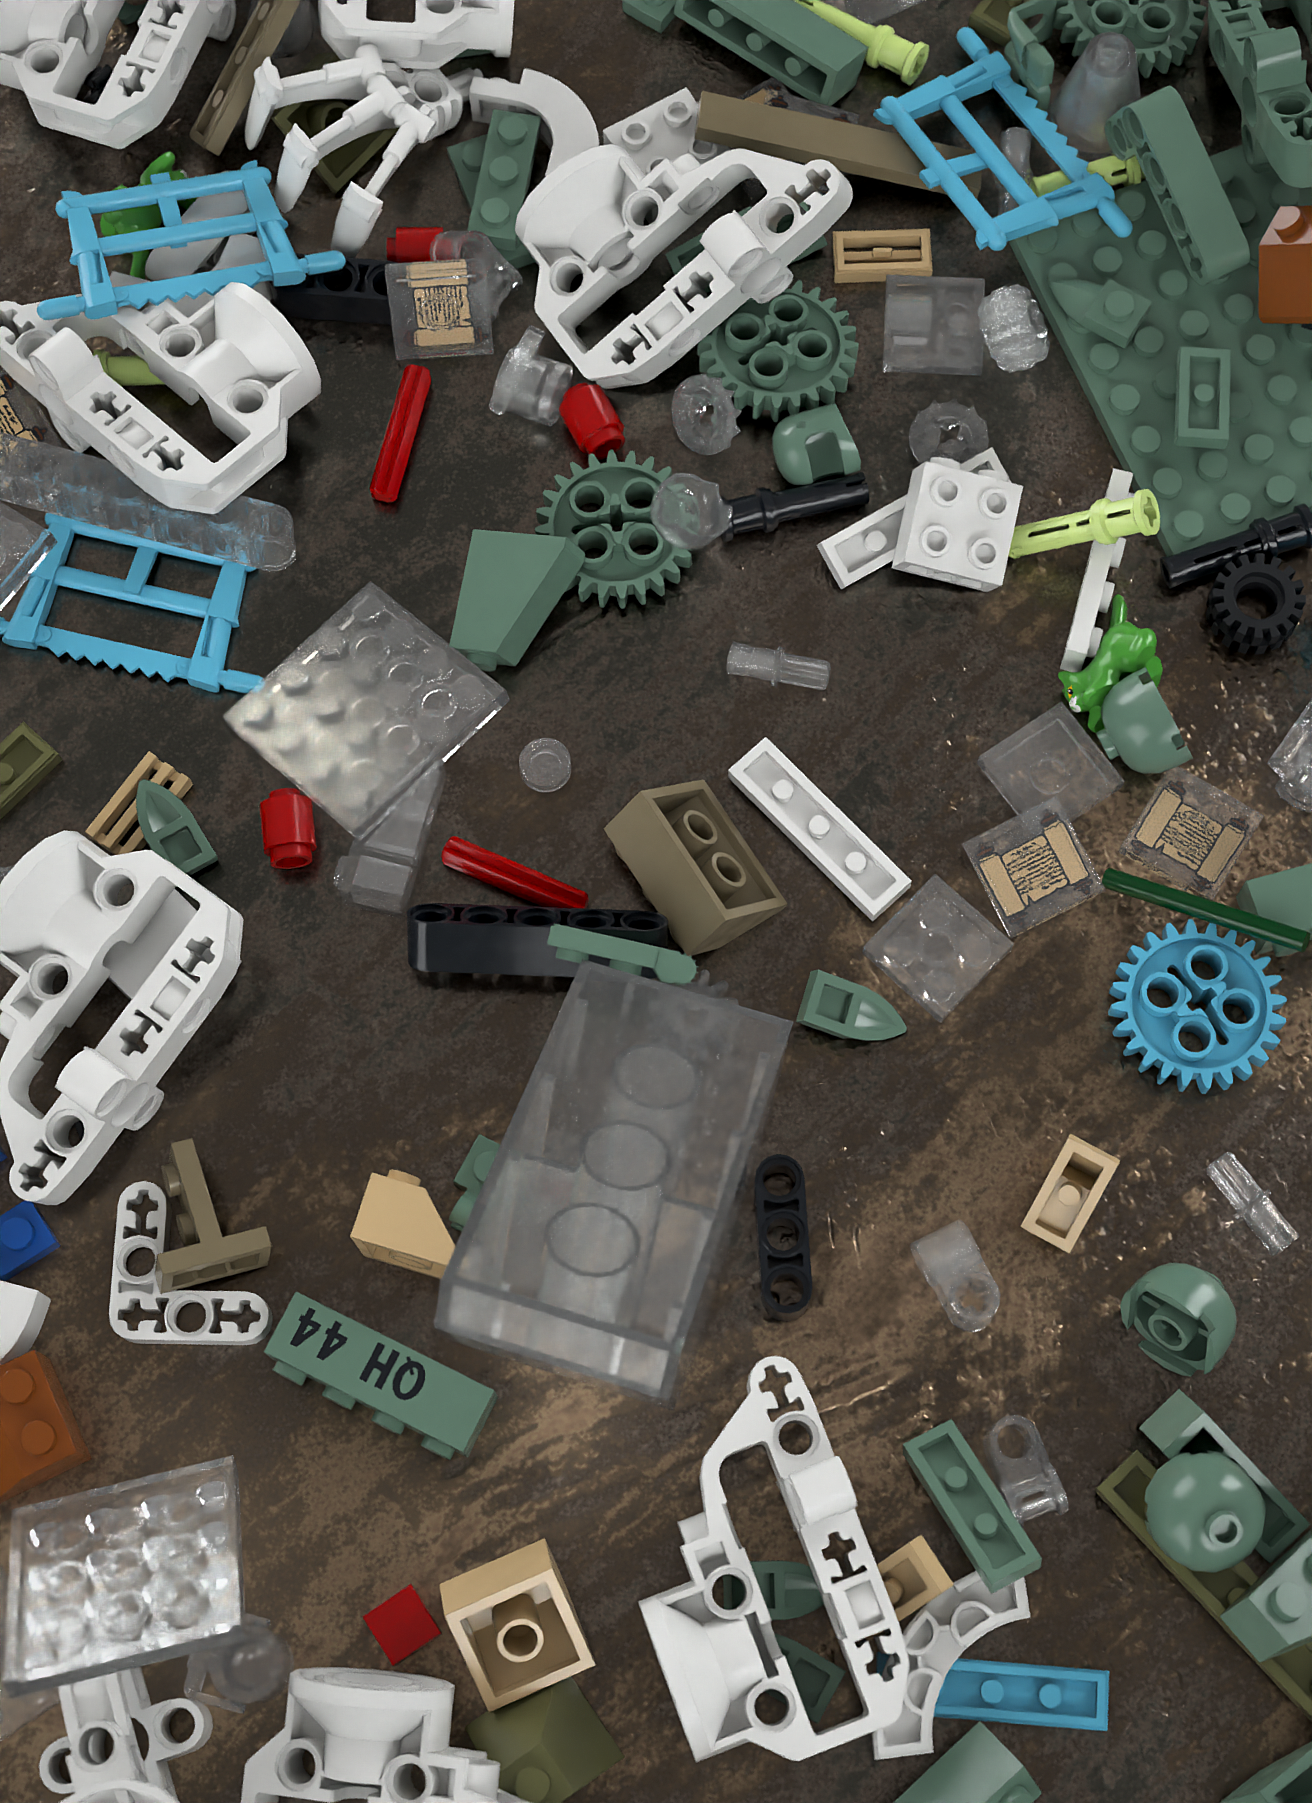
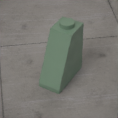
[449,529,585,671]

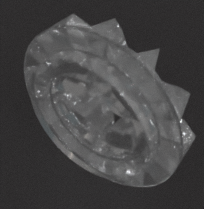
[671,373,742,455]
[909,398,989,464]

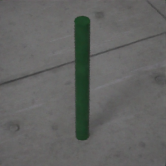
[1101,868,1310,953]

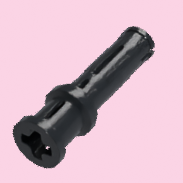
[714,472,870,542]
[1160,504,1312,589]

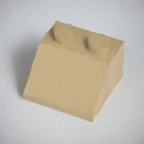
[350,1170,471,1287]
[439,1538,595,1712]

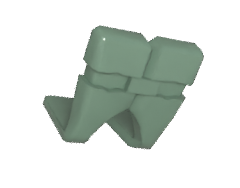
[1004,0,1057,111]

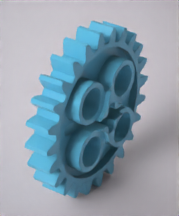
[1108,919,1287,1094]

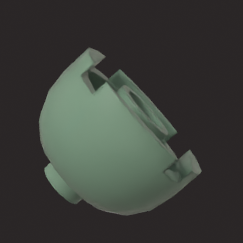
[1096,667,1193,774]
[1120,1263,1237,1376]
[1144,1451,1266,1573]

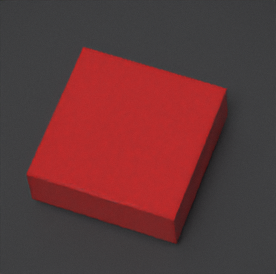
[362,1584,443,1667]

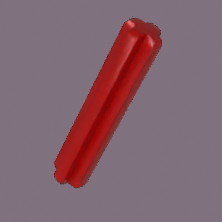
[369,364,432,503]
[441,836,589,909]

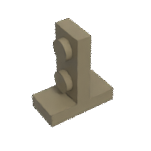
[155,1138,272,1294]

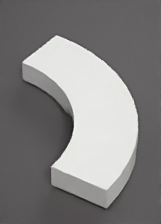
[872,1571,1030,1760]

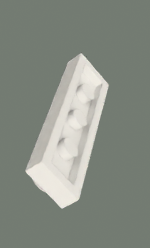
[817,447,1012,589]
[1060,468,1134,672]
[728,737,912,922]

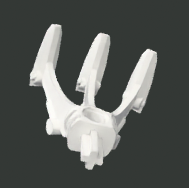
[245,44,483,258]

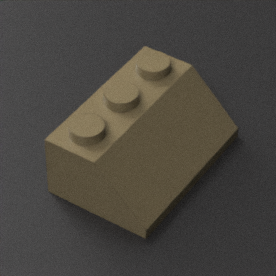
[604,779,788,956]

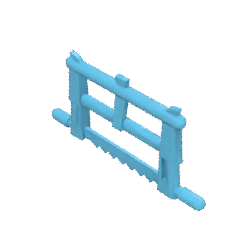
[873,27,1133,251]
[37,160,346,320]
[0,500,267,696]

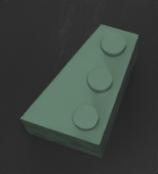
[1219,1528,1312,1663]

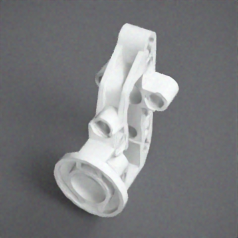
[0,0,236,149]
[318,0,514,70]
[515,144,853,389]
[0,282,321,514]
[0,830,243,1205]
[638,1356,910,1762]
[39,1597,213,1803]
[241,1667,530,1803]

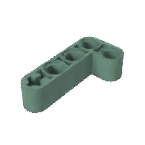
[1105,86,1250,285]

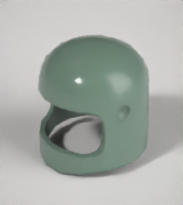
[772,403,861,486]

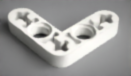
[109,1181,273,1345]

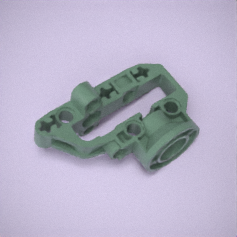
[1208,0,1312,188]

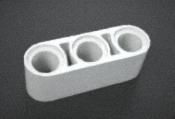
[145,170,255,281]

